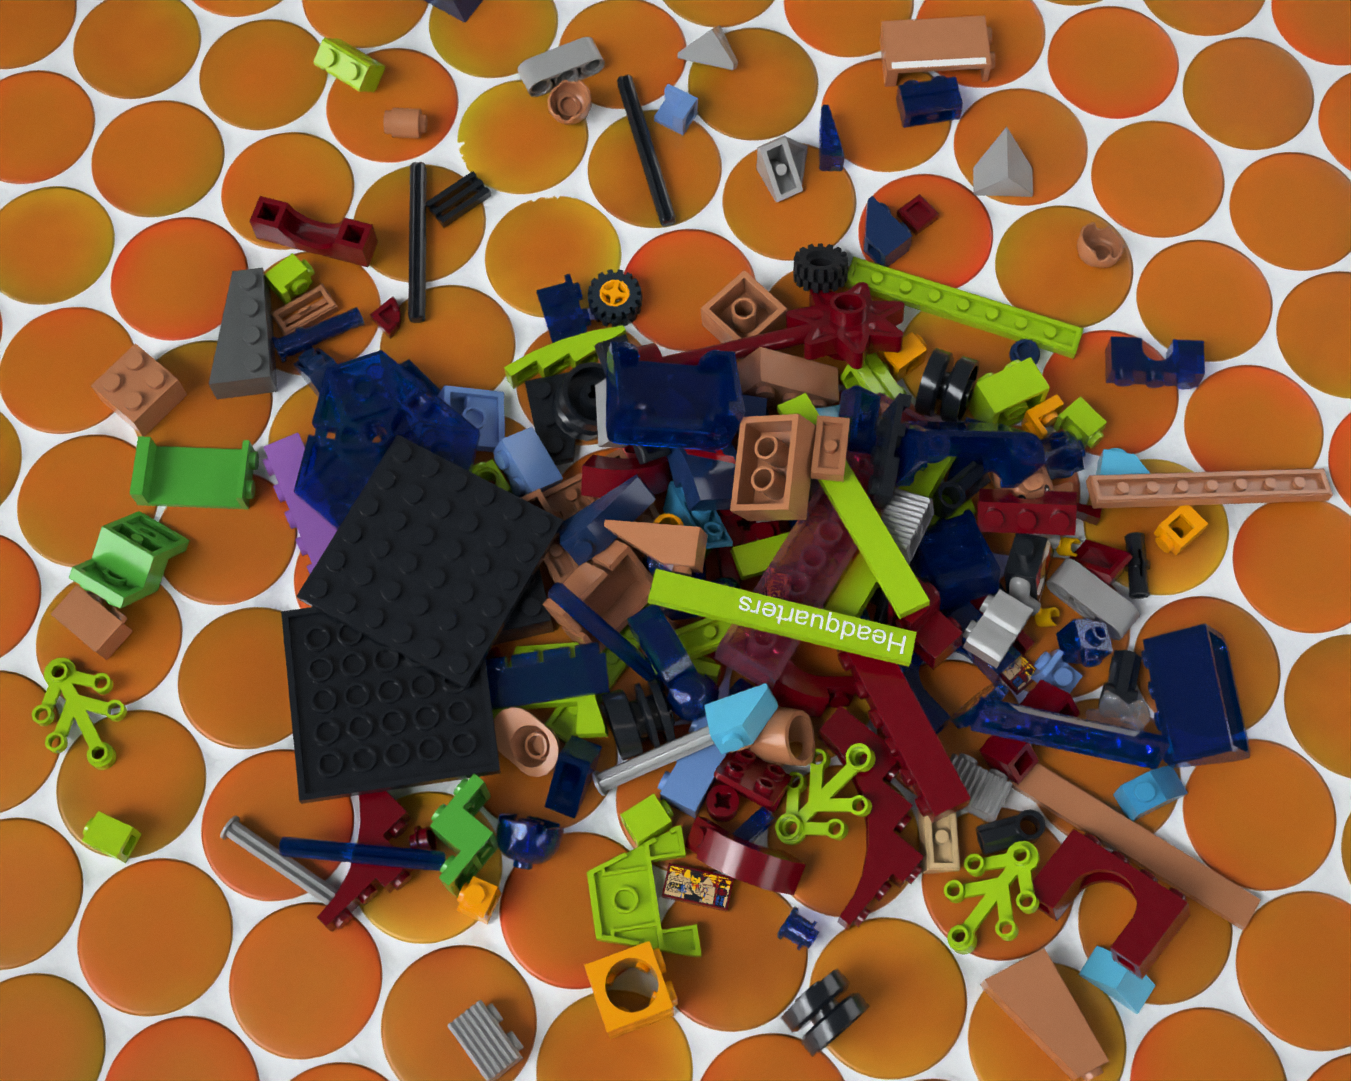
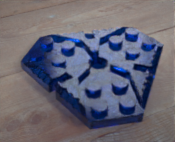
[294,350,481,530]

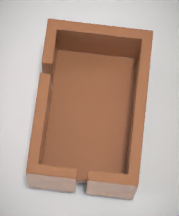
[543,539,653,657]

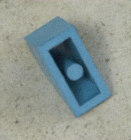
[1113,764,1188,822]

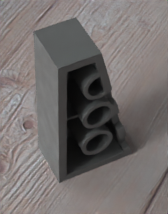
[209,268,278,399]

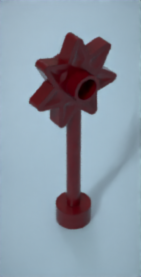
[631,282,905,396]

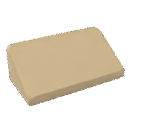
[917,809,960,874]

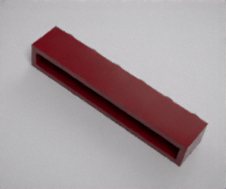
[837,650,971,823]

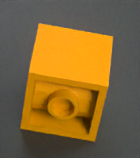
[584,941,678,1040]

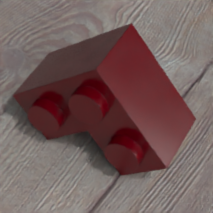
[887,577,963,670]

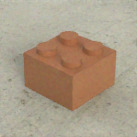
[700,270,787,360]
[91,343,187,436]

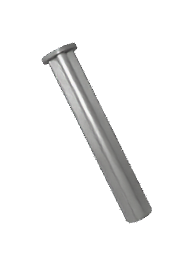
[592,725,715,796]
[220,815,338,905]

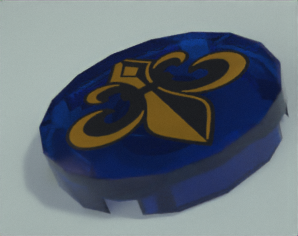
[950,680,1009,729]

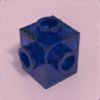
[1033,431,1086,480]
[1056,618,1113,667]

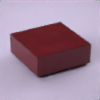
[897,194,939,235]

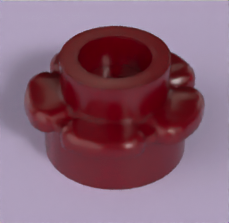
[409,826,437,858]

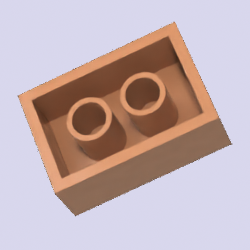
[730,414,816,521]

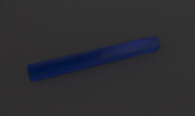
[548,582,671,691]
[279,837,446,871]

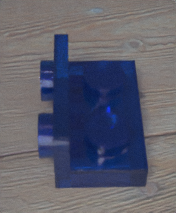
[536,274,591,343]

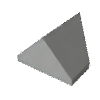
[677,25,738,70]
[973,127,1033,197]
[756,136,808,202]

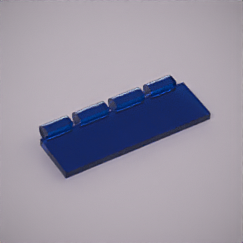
[486,642,610,710]

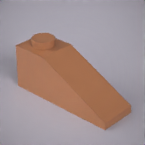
[604,520,708,577]

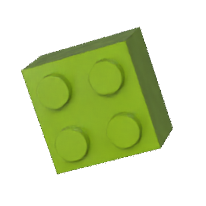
[968,357,1050,439]

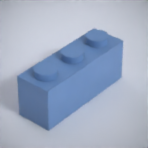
[658,711,729,818]

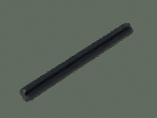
[617,74,676,227]
[408,162,427,323]

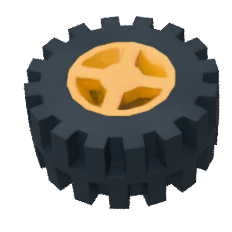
[588,269,642,327]

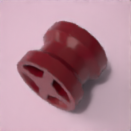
[706,784,739,822]

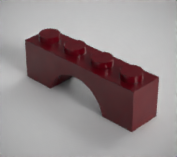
[250,196,378,267]

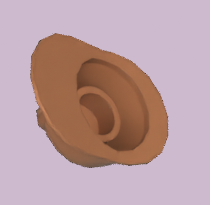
[494,707,559,777]

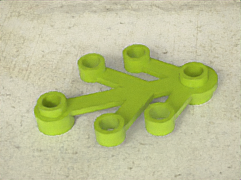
[32,658,127,770]
[775,743,875,845]
[944,841,1040,955]

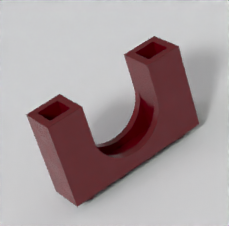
[1028,829,1190,979]

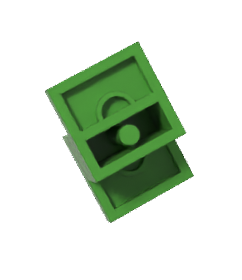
[69,511,190,609]
[430,774,500,898]

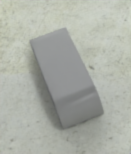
[517,37,605,97]
[1046,558,1140,641]

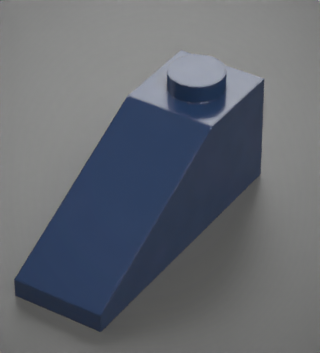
[559,474,656,566]

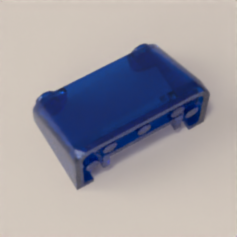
[606,341,745,451]
[894,421,1045,488]

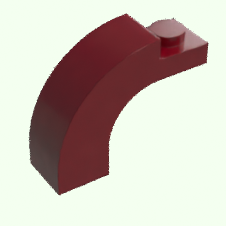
[581,455,673,498]
[744,636,855,717]
[685,816,806,895]

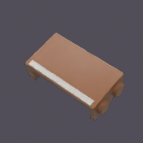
[880,16,995,87]

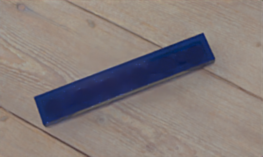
[969,697,1170,769]

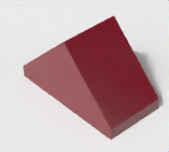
[1069,539,1133,587]

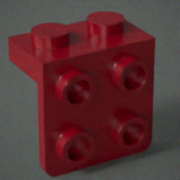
[713,749,793,813]

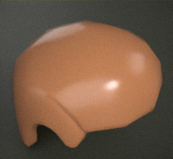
[547,80,592,125]
[1077,222,1124,268]

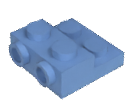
[432,385,505,455]

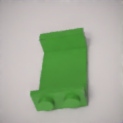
[130,436,259,509]

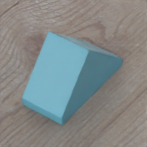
[1078,946,1156,1014]

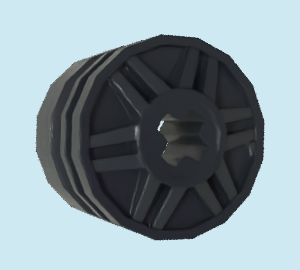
[601,678,675,760]

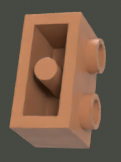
[51,585,133,660]

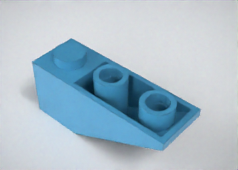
[663,481,733,549]

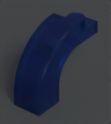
[627,604,704,711]

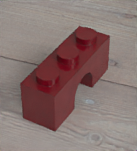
[977,488,1077,535]
[979,680,1080,785]

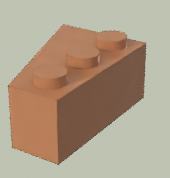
[727,347,839,409]

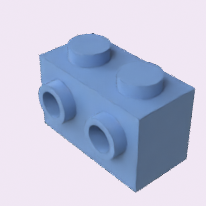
[493,427,563,498]

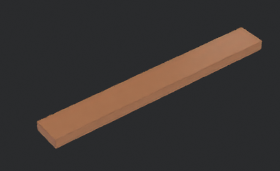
[1086,468,1333,508]
[1010,763,1261,930]

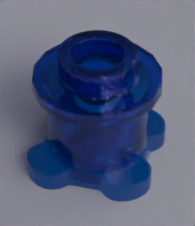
[777,906,820,951]

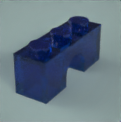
[1105,336,1205,390]

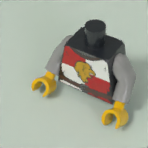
[1004,533,1080,627]

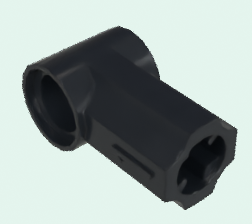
[932,461,991,518]
[1098,650,1142,718]
[975,809,1046,856]

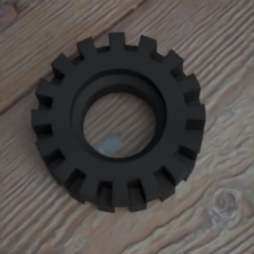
[793,243,848,293]

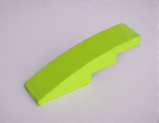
[504,325,627,389]

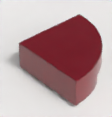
[370,297,401,339]

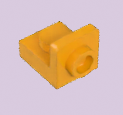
[1021,394,1064,447]

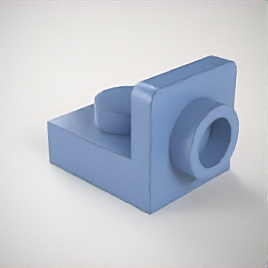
[1030,648,1082,693]

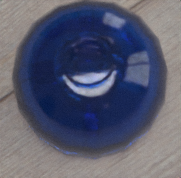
[496,813,564,870]

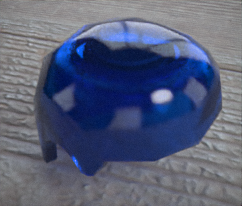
[667,671,719,721]

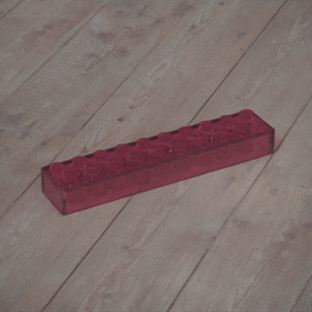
[714,392,934,692]

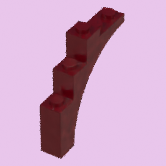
[818,705,924,931]
[317,791,414,932]

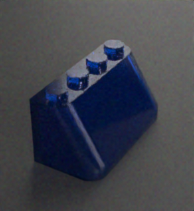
[1141,623,1250,768]

